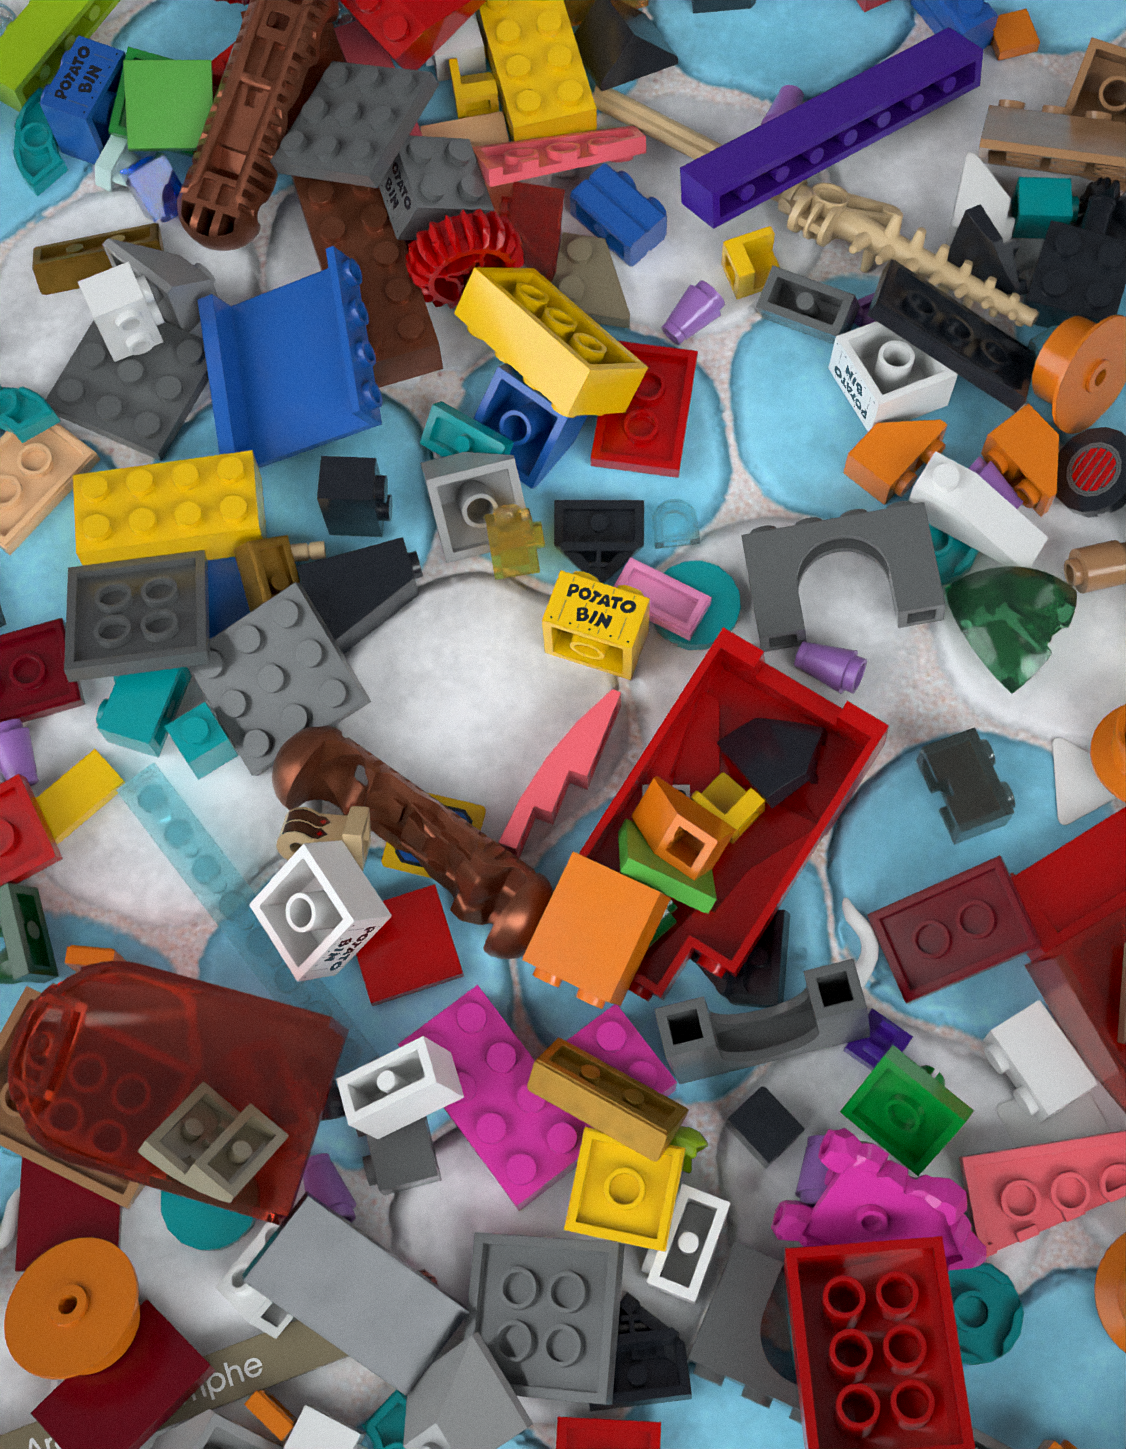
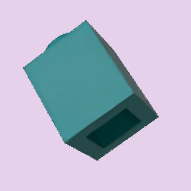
[1011,177,1079,239]
[164,702,238,780]

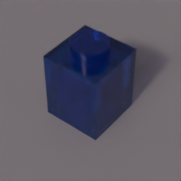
[119,151,183,223]

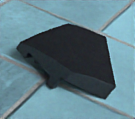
[947,204,1028,296]
[554,500,644,584]
[717,718,828,808]
[690,910,790,1008]
[589,1292,692,1412]

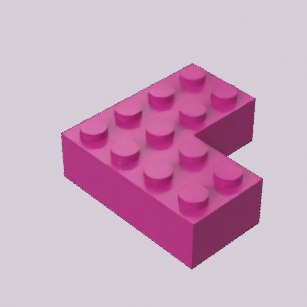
[398,985,677,1211]

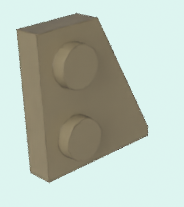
[552,232,630,328]

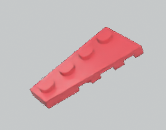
[472,125,646,187]
[959,1130,1126,1258]

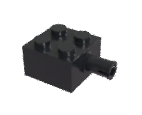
[1024,195,1126,330]

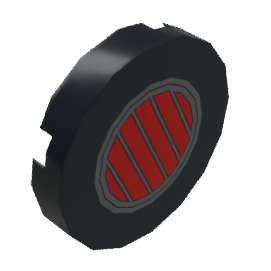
[1056,427,1126,518]

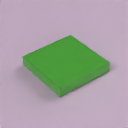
[123,60,213,152]
[618,819,717,913]

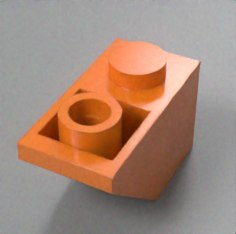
[981,403,1059,517]
[843,419,948,505]
[631,776,736,881]

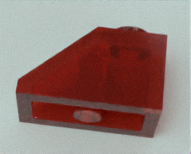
[498,182,565,283]

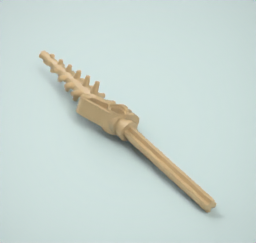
[592,85,1039,327]

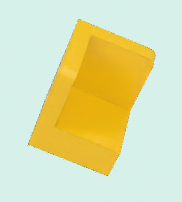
[449,58,500,119]
[721,226,780,299]
[690,773,765,844]

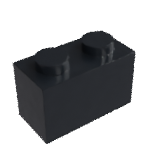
[317,456,393,537]

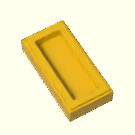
[36,749,128,845]

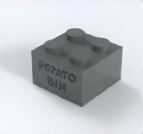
[379,135,495,240]

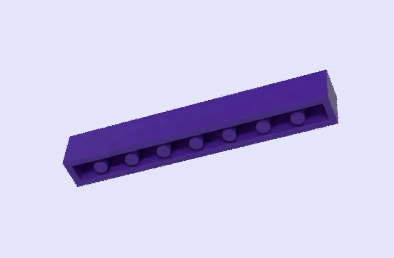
[680,27,983,229]

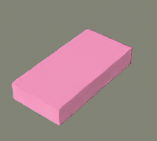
[613,557,712,641]

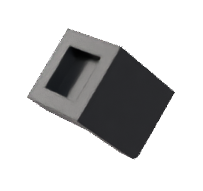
[725,1087,805,1169]

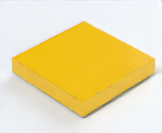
[564,1127,686,1252]

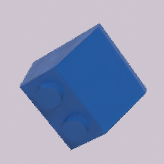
[473,364,588,489]

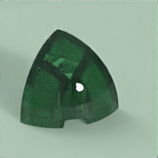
[944,566,1077,694]

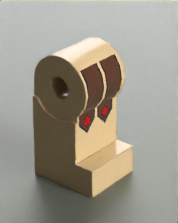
[276,806,371,871]

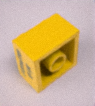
[542,570,650,680]

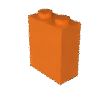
[522,851,671,1009]

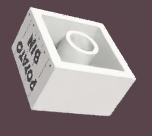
[828,321,958,432]
[249,840,392,982]

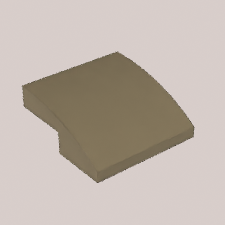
[138,1081,289,1203]

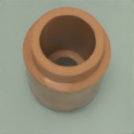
[1064,540,1126,594]

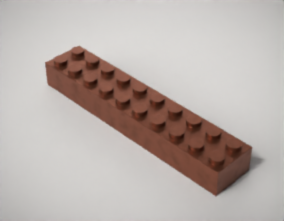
[241,11,443,388]

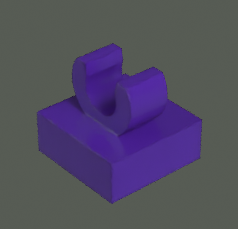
[843,1008,913,1071]

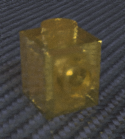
[484,504,545,580]

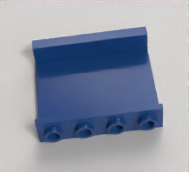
[197,246,383,468]

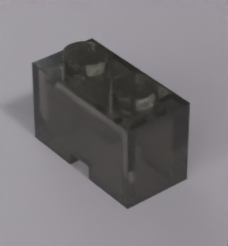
[916,727,1015,845]

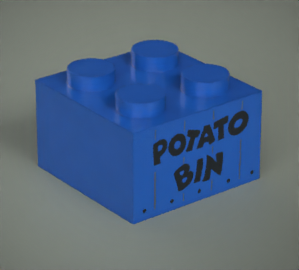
[40,35,126,165]

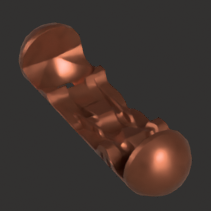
[177,0,339,251]
[272,725,554,959]

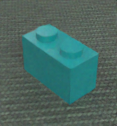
[96,667,192,758]

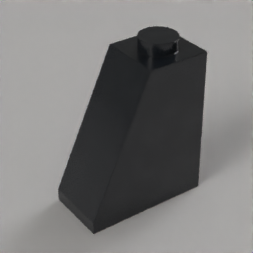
[297,537,423,654]

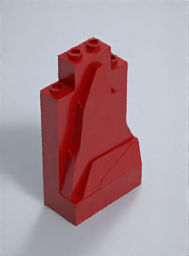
[579,627,889,1002]

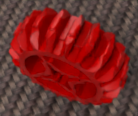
[405,208,525,309]

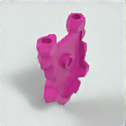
[771,1128,986,1272]

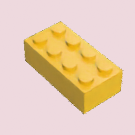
[476,0,597,142]
[454,267,648,418]
[73,450,267,566]

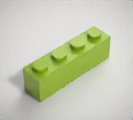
[0,0,120,112]

